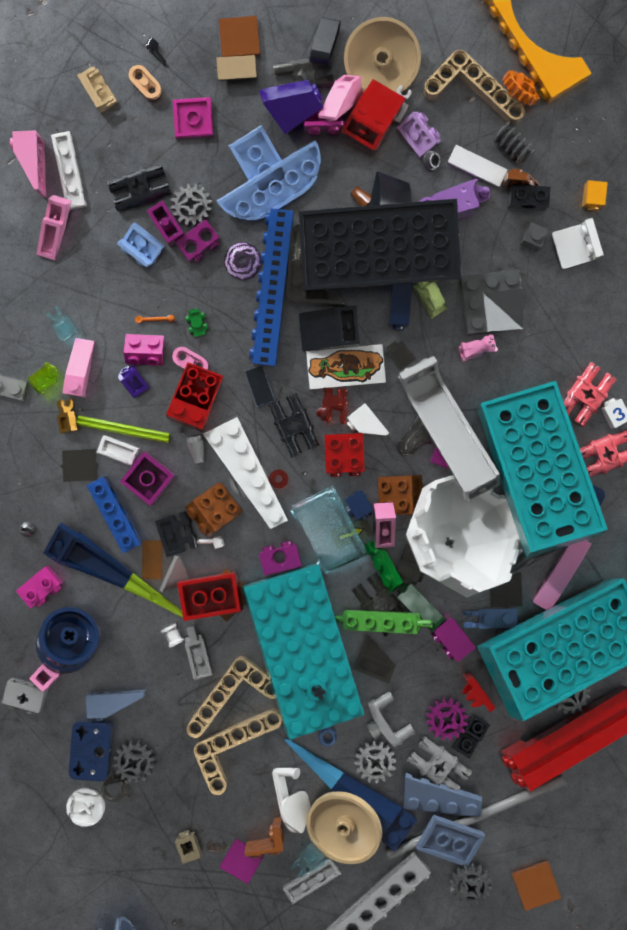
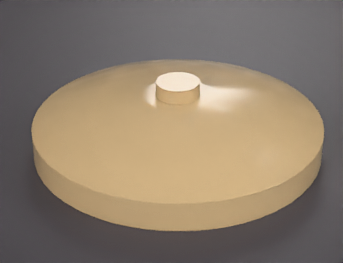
[344,17,421,93]
[306,791,382,864]

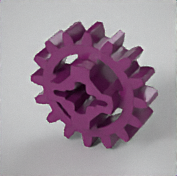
[426,698,468,741]

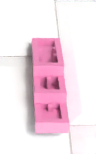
[533,540,591,610]

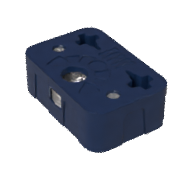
[69,718,114,782]

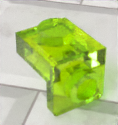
[27,362,59,395]

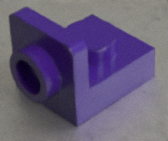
[118,365,149,398]

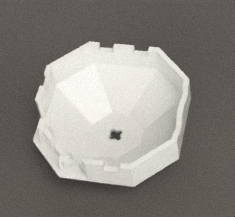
[406,475,520,598]

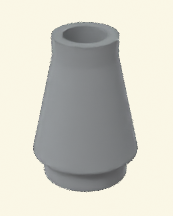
[186,434,205,463]

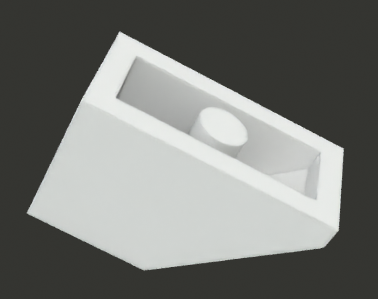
[346,403,389,436]

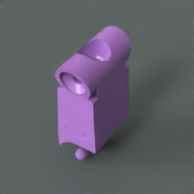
[420,179,490,221]

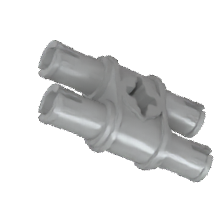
[407,736,472,791]

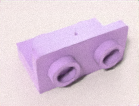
[396,112,441,157]

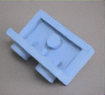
[117,222,165,267]

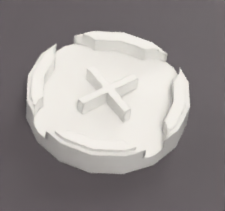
[66,788,105,827]

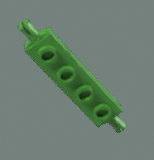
[334,610,433,634]

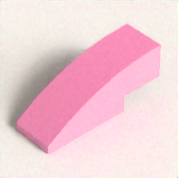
[36,195,71,260]

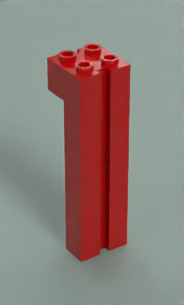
[501,685,627,792]

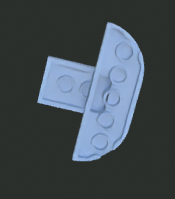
[217,126,321,220]

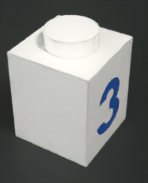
[600,398,627,429]

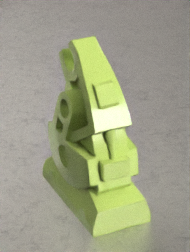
[412,282,448,319]

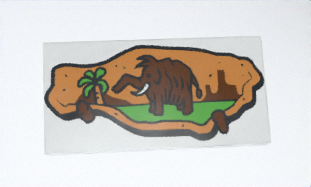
[306,344,386,390]

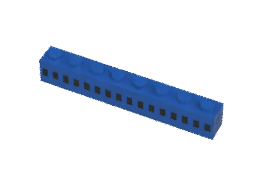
[249,208,294,366]

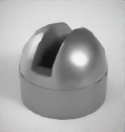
[19,522,36,537]

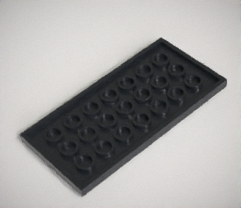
[299,198,462,291]

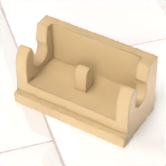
[216,55,257,80]
[77,67,118,113]

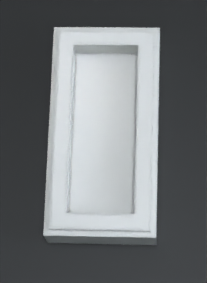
[97,435,140,466]

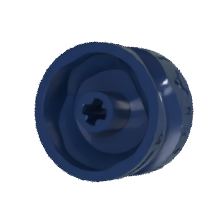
[36,607,99,674]

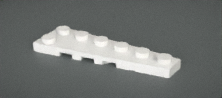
[204,417,288,529]

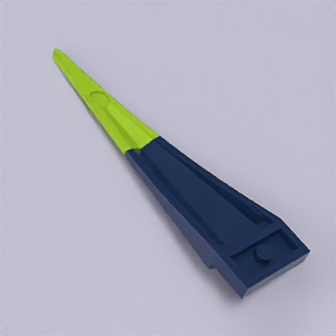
[43,522,183,617]

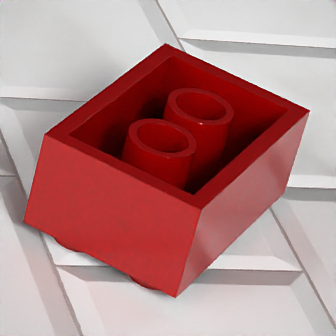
[177,571,244,621]

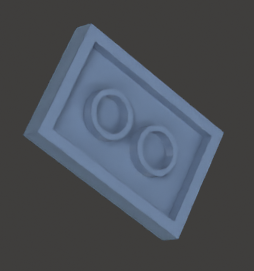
[416,815,485,867]

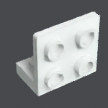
[552,218,604,269]

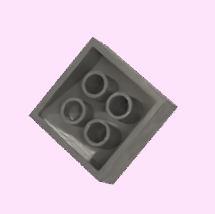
[459,269,523,336]

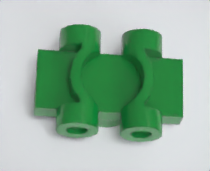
[185,308,209,337]

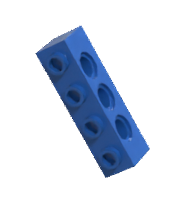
[86,476,143,553]

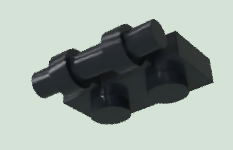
[155,511,198,557]

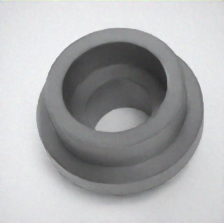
[423,151,440,171]

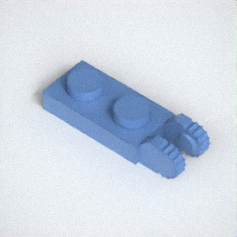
[463,608,517,629]

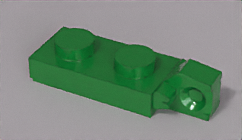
[365,540,403,593]

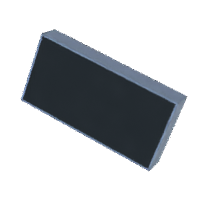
[244,365,275,407]

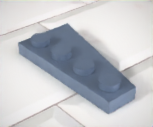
[404,773,482,817]

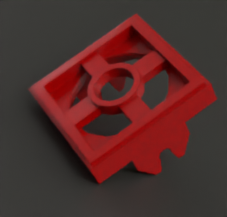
[462,671,495,712]

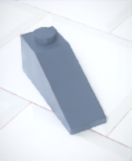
[86,690,146,721]

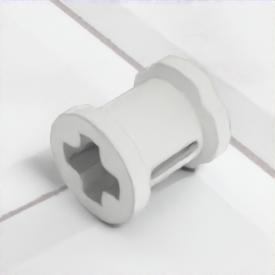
[161,623,184,648]

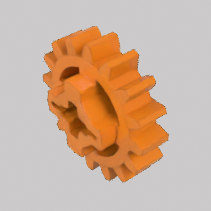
[502,70,540,106]

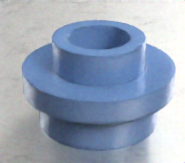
[318,727,337,747]

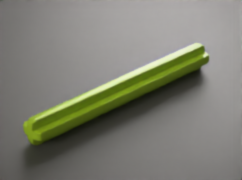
[76,416,170,443]

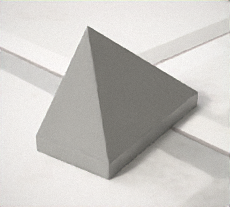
[159,554,189,592]

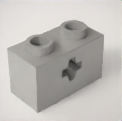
[2,678,48,714]

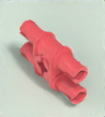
[564,362,617,427]
[580,429,627,477]

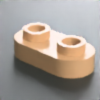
[129,65,162,100]

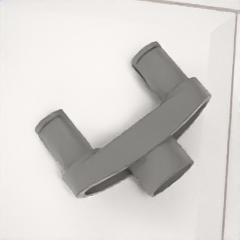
[366,691,416,748]

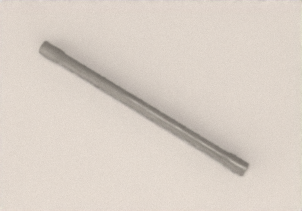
[385,775,566,860]

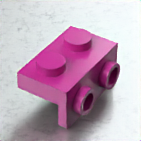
[123,334,165,366]

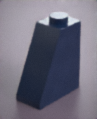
[388,283,413,330]

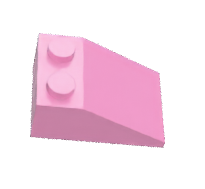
[10,130,47,198]

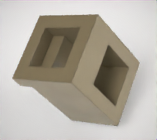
[175,830,203,864]

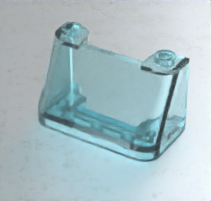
[290,485,368,574]

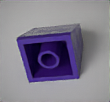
[259,80,323,134]

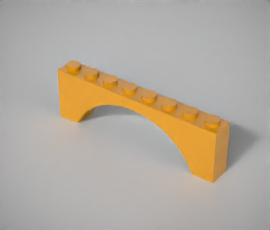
[483,0,592,103]

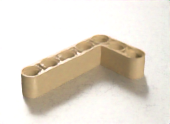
[423,50,525,125]
[187,656,275,738]
[194,709,282,795]

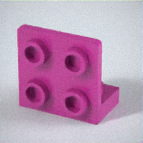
[304,109,343,135]

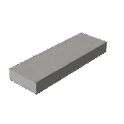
[283,858,341,905]

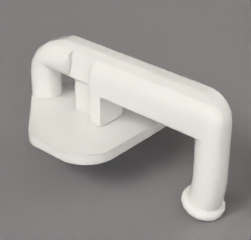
[272,768,311,833]

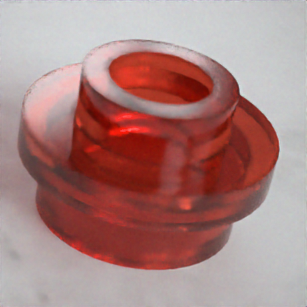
[269,469,288,489]

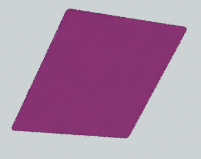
[219,839,264,884]

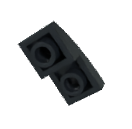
[452,715,490,758]

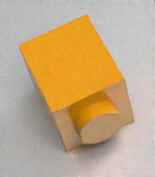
[582,180,608,211]

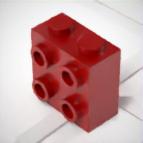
[324,433,365,477]

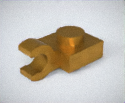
[57,399,77,434]

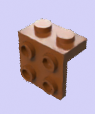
[185,482,242,538]

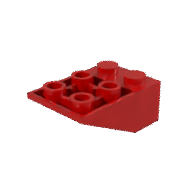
[341,79,406,151]
[166,362,223,433]

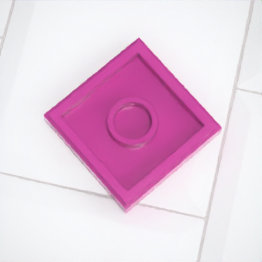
[173,97,214,139]

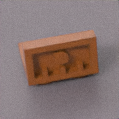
[378,475,423,515]
[244,817,285,858]

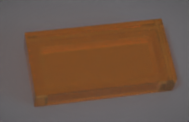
[142,540,162,579]

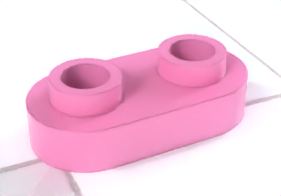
[172,347,209,370]

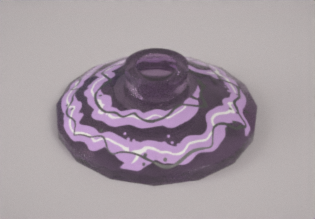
[224,242,262,280]

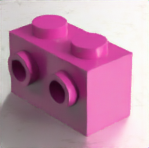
[16,565,64,609]

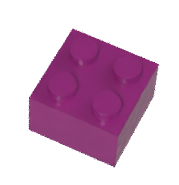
[120,451,177,506]
[430,613,476,662]

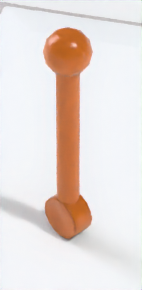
[135,315,175,324]

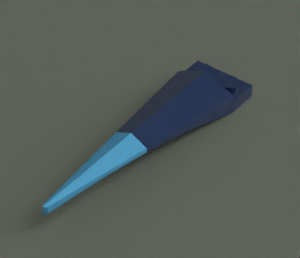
[285,739,417,852]

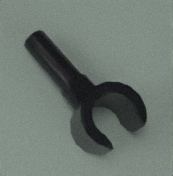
[146,37,166,64]

